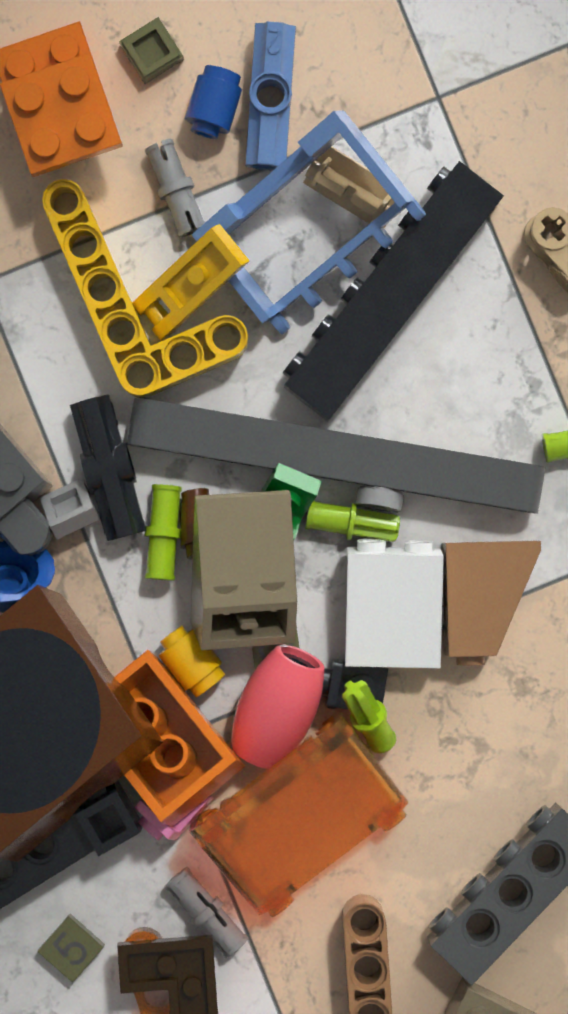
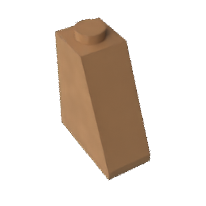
[442,541,541,666]

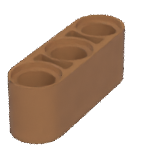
[342,894,392,1014]

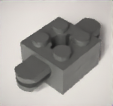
[0,424,53,556]

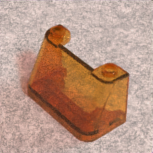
[189,709,409,917]

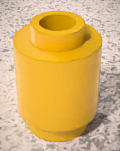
[158,625,226,697]

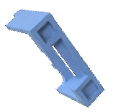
[191,110,426,334]

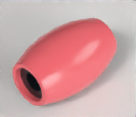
[231,644,325,769]

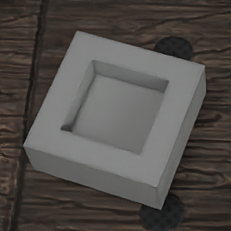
[40,478,100,540]

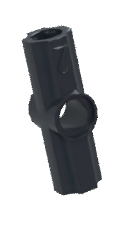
[70,394,146,541]

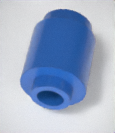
[184,65,242,139]

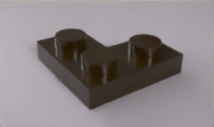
[117,935,218,1014]

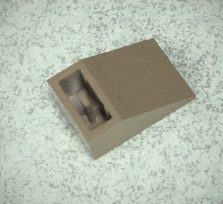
[190,490,297,650]

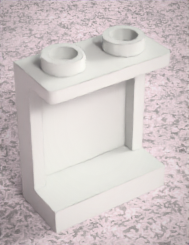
[345,539,444,668]

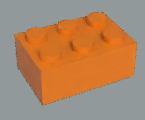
[114,650,245,827]

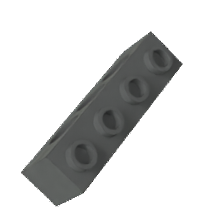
[427,802,568,985]

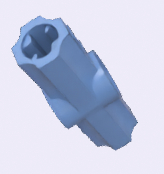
[245,21,296,170]

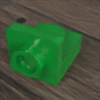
[261,463,322,540]

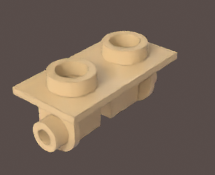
[303,146,395,228]

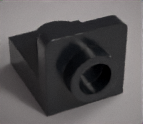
[322,658,388,710]

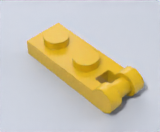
[132,224,249,341]

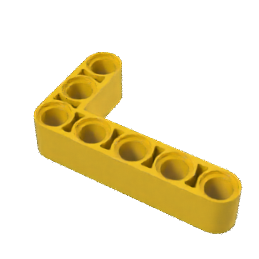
[42,179,248,398]

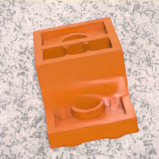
[0,21,123,177]

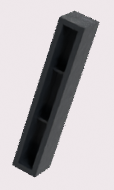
[283,161,504,422]

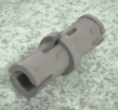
[145,139,205,238]
[164,867,248,958]

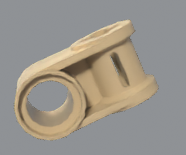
[524,207,568,292]

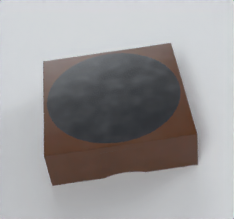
[0,584,163,862]

